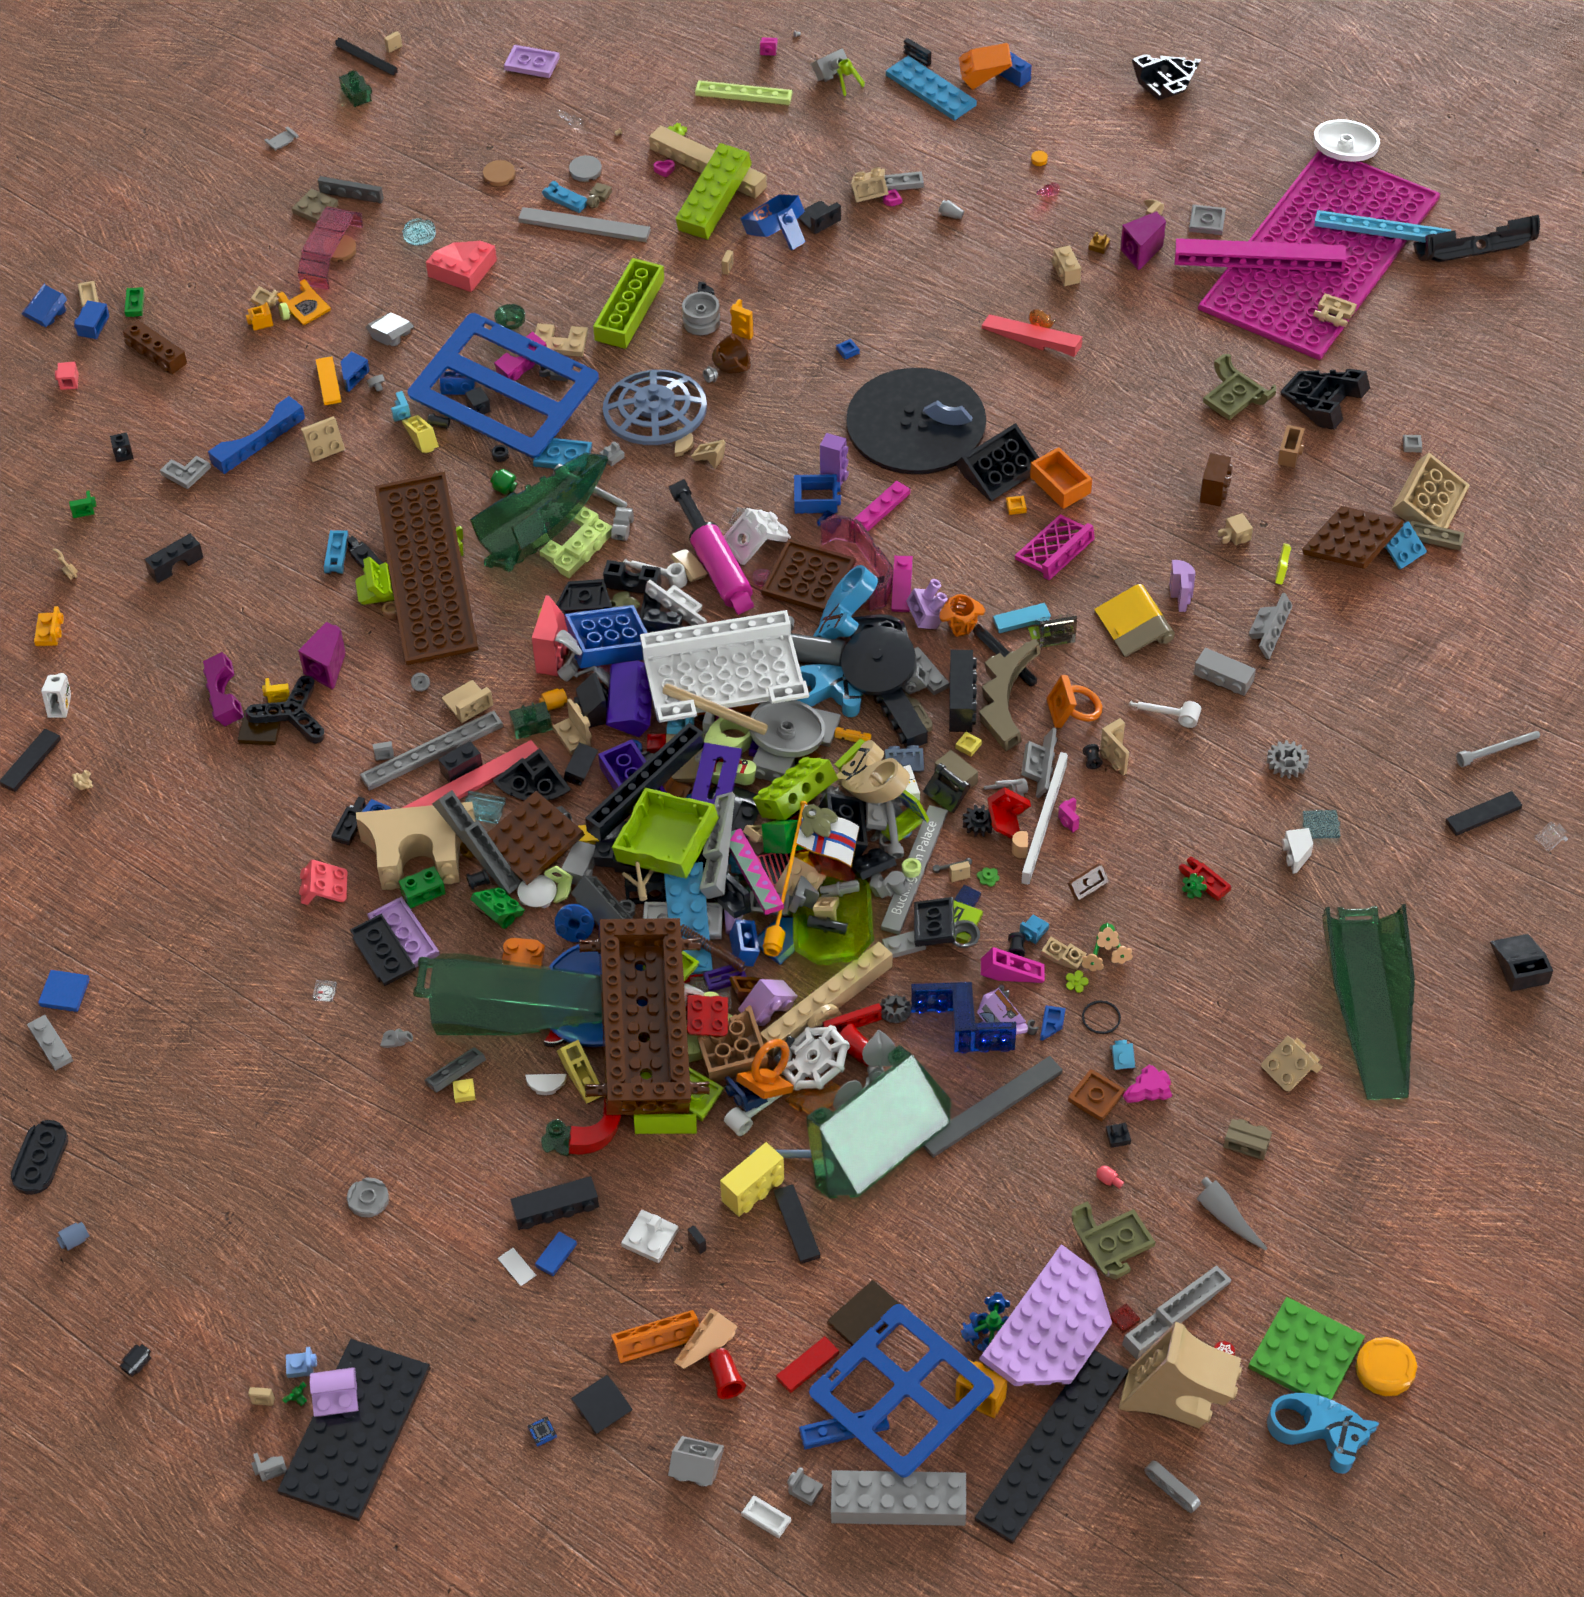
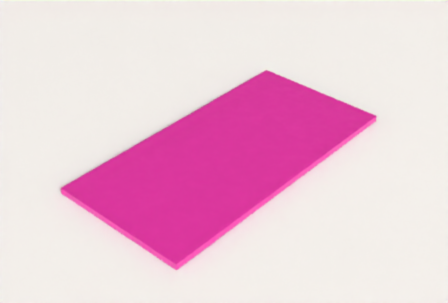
[1198,150,1440,360]

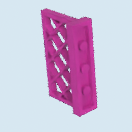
[1015,514,1095,580]

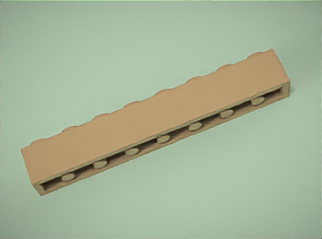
[649,126,767,199]
[760,942,893,1058]

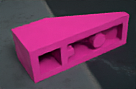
[891,555,913,612]
[981,947,1045,983]

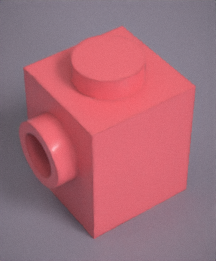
[55,362,79,390]

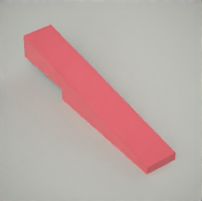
[981,314,1083,357]

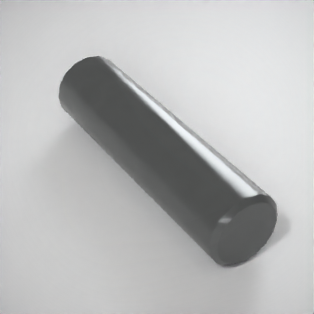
[791,633,846,667]

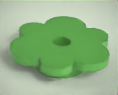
[977,867,999,887]

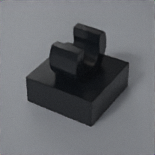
[1105,1123,1131,1148]

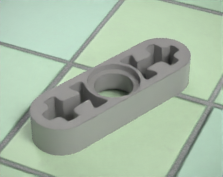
[1144,1461,1201,1513]

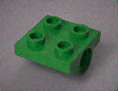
[470,887,525,929]

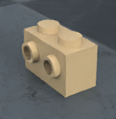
[1051,245,1081,286]

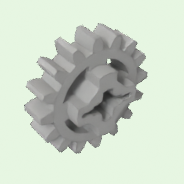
[1267,740,1309,779]

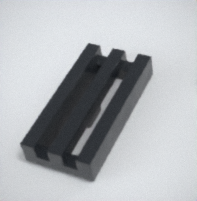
[904,38,931,67]

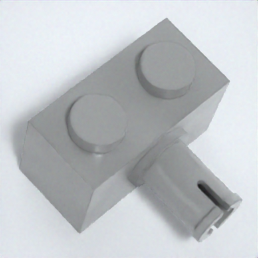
[811,48,847,82]

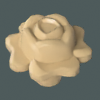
[72,770,93,790]

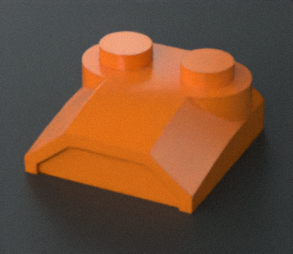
[499,938,545,982]

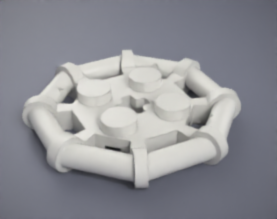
[781,1025,850,1091]

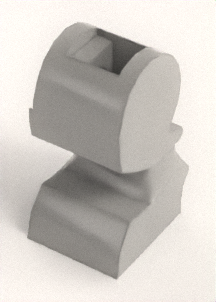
[611,507,634,541]
[869,871,910,899]

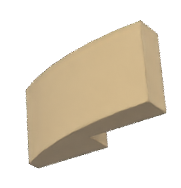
[670,549,708,582]
[1040,937,1087,970]

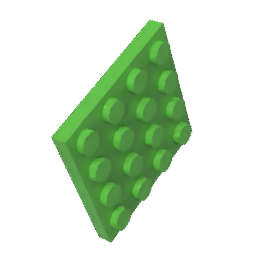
[1248,1297,1365,1400]

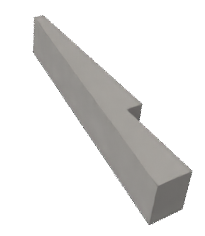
[700,792,735,899]
[1122,1266,1231,1359]

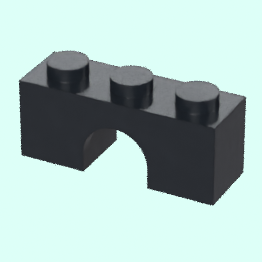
[144,533,204,584]
[603,560,662,593]

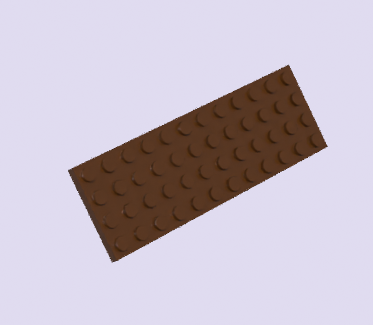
[375,471,479,665]

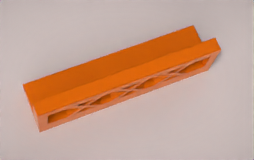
[611,1310,699,1363]

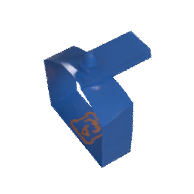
[740,194,806,250]

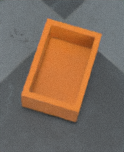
[1030,447,1092,509]

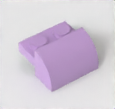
[1169,560,1195,612]
[310,1367,359,1417]

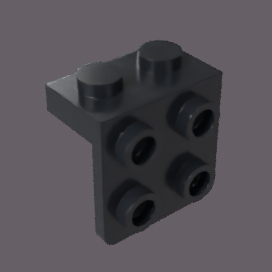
[798,201,841,234]

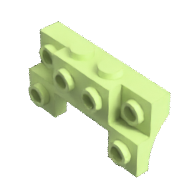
[540,507,612,578]

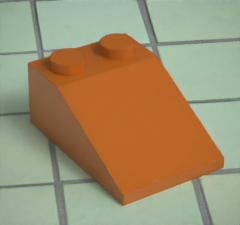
[959,43,1012,90]

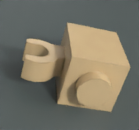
[1218,513,1253,545]

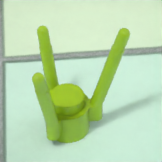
[837,59,865,96]

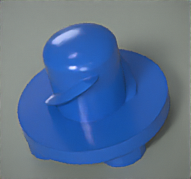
[554,904,594,942]

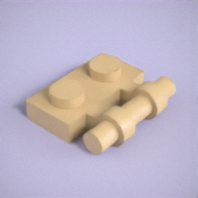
[1313,293,1357,327]

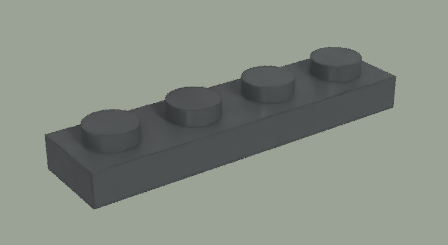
[318,176,384,204]

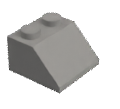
[668,1436,724,1486]

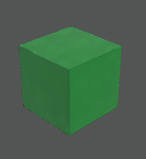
[761,820,805,854]

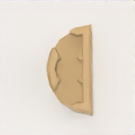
[675,427,694,457]
[807,1004,841,1028]

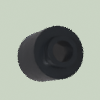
[119,1344,152,1377]

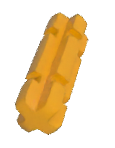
[834,727,871,742]

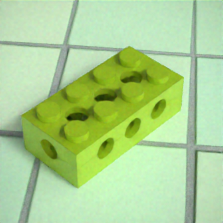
[753,757,838,820]

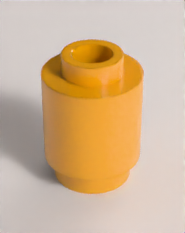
[539,688,568,711]

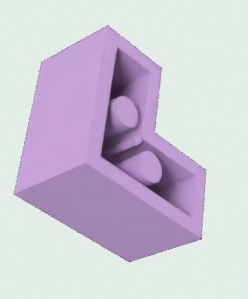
[738,979,798,1026]

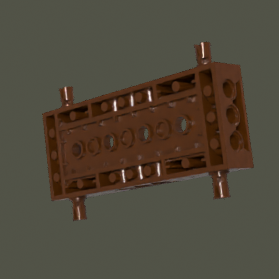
[579,918,710,1115]

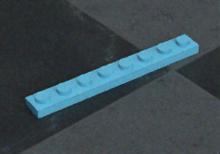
[1314,210,1451,242]

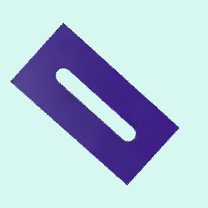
[691,743,742,804]

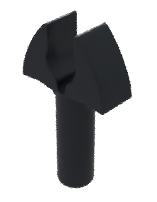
[768,1036,795,1071]

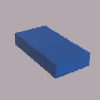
[535,1232,577,1277]

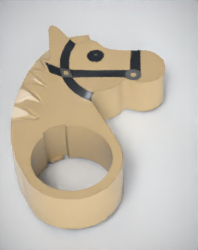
[836,740,910,804]

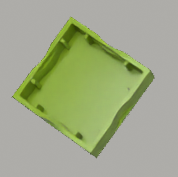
[612,788,719,879]

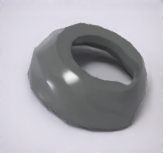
[952,920,980,949]

